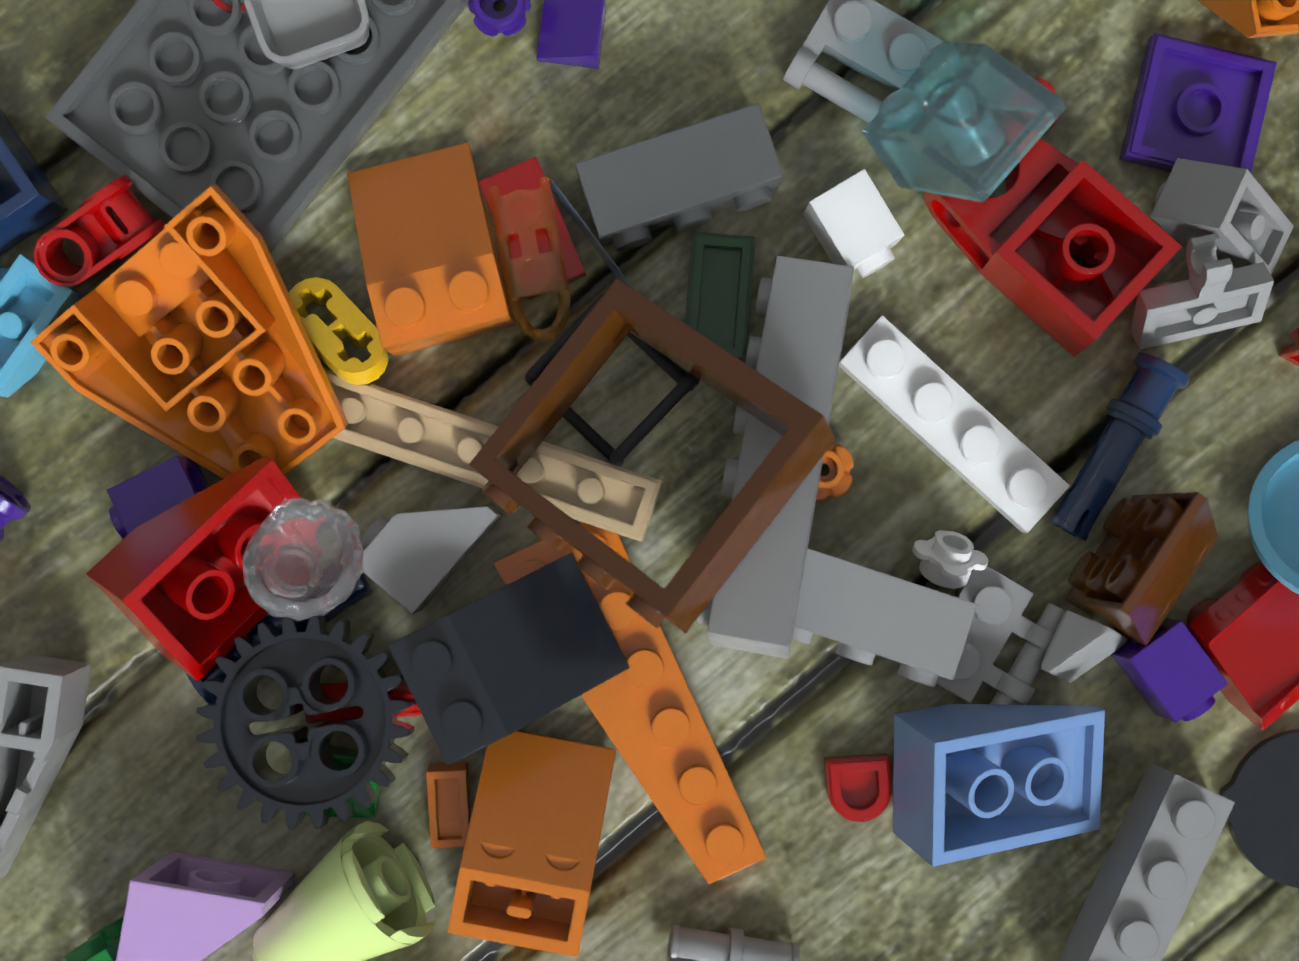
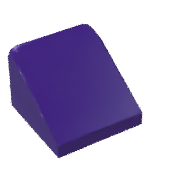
[536,0,607,69]

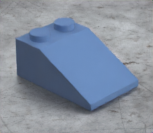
[893,704,1105,867]

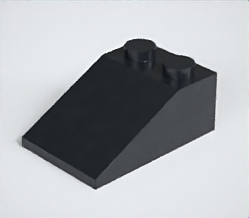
[388,552,630,766]

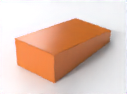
[426,762,471,848]

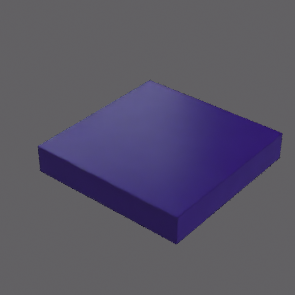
[1119,33,1277,173]

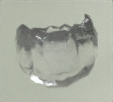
[242,498,364,621]

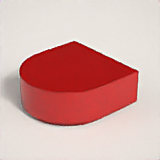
[824,753,892,822]

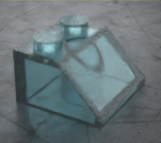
[862,42,1066,203]

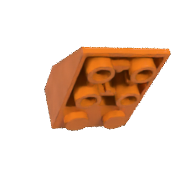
[447,730,616,957]

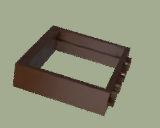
[469,279,836,634]

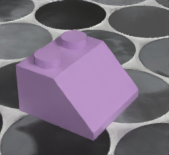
[116,851,295,961]

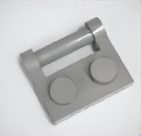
[783,0,949,143]

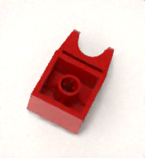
[924,118,1182,357]

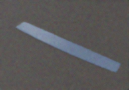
[551,179,700,386]

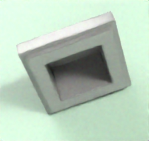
[1041,610,1127,683]

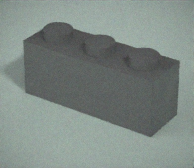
[575,103,784,251]

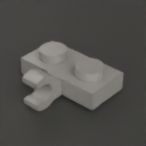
[1130,233,1274,350]

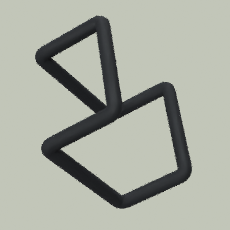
[525,293,697,466]

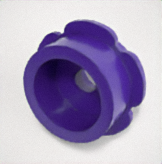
[469,0,531,37]

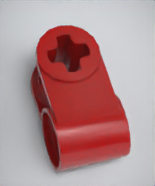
[33,174,166,286]

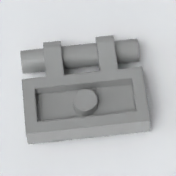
[936,566,1066,705]

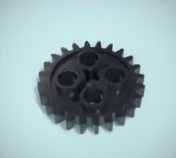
[196,613,415,830]

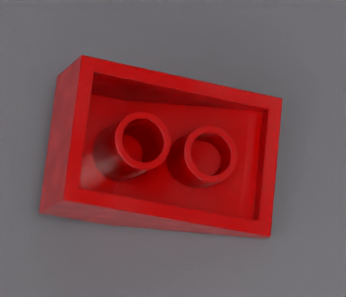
[86,456,337,682]

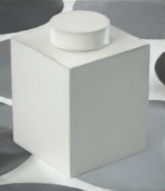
[803,169,904,278]

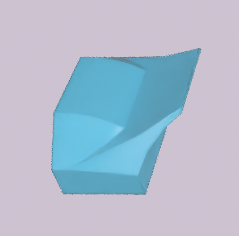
[0,254,82,398]

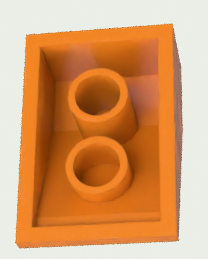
[347,142,516,356]

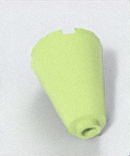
[252,821,435,961]

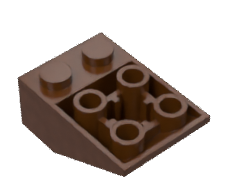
[1064,492,1218,646]

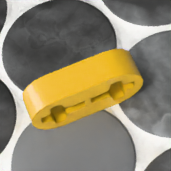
[289,277,388,386]

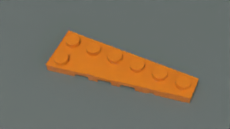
[493,522,767,884]

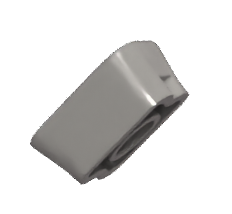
[244,0,370,69]

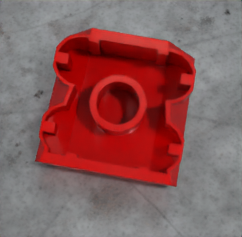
[1187,563,1299,731]

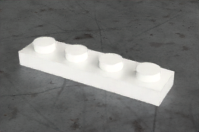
[839,315,1070,533]

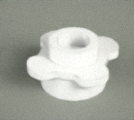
[912,530,988,589]

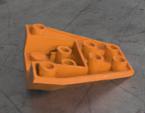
[30,183,348,479]

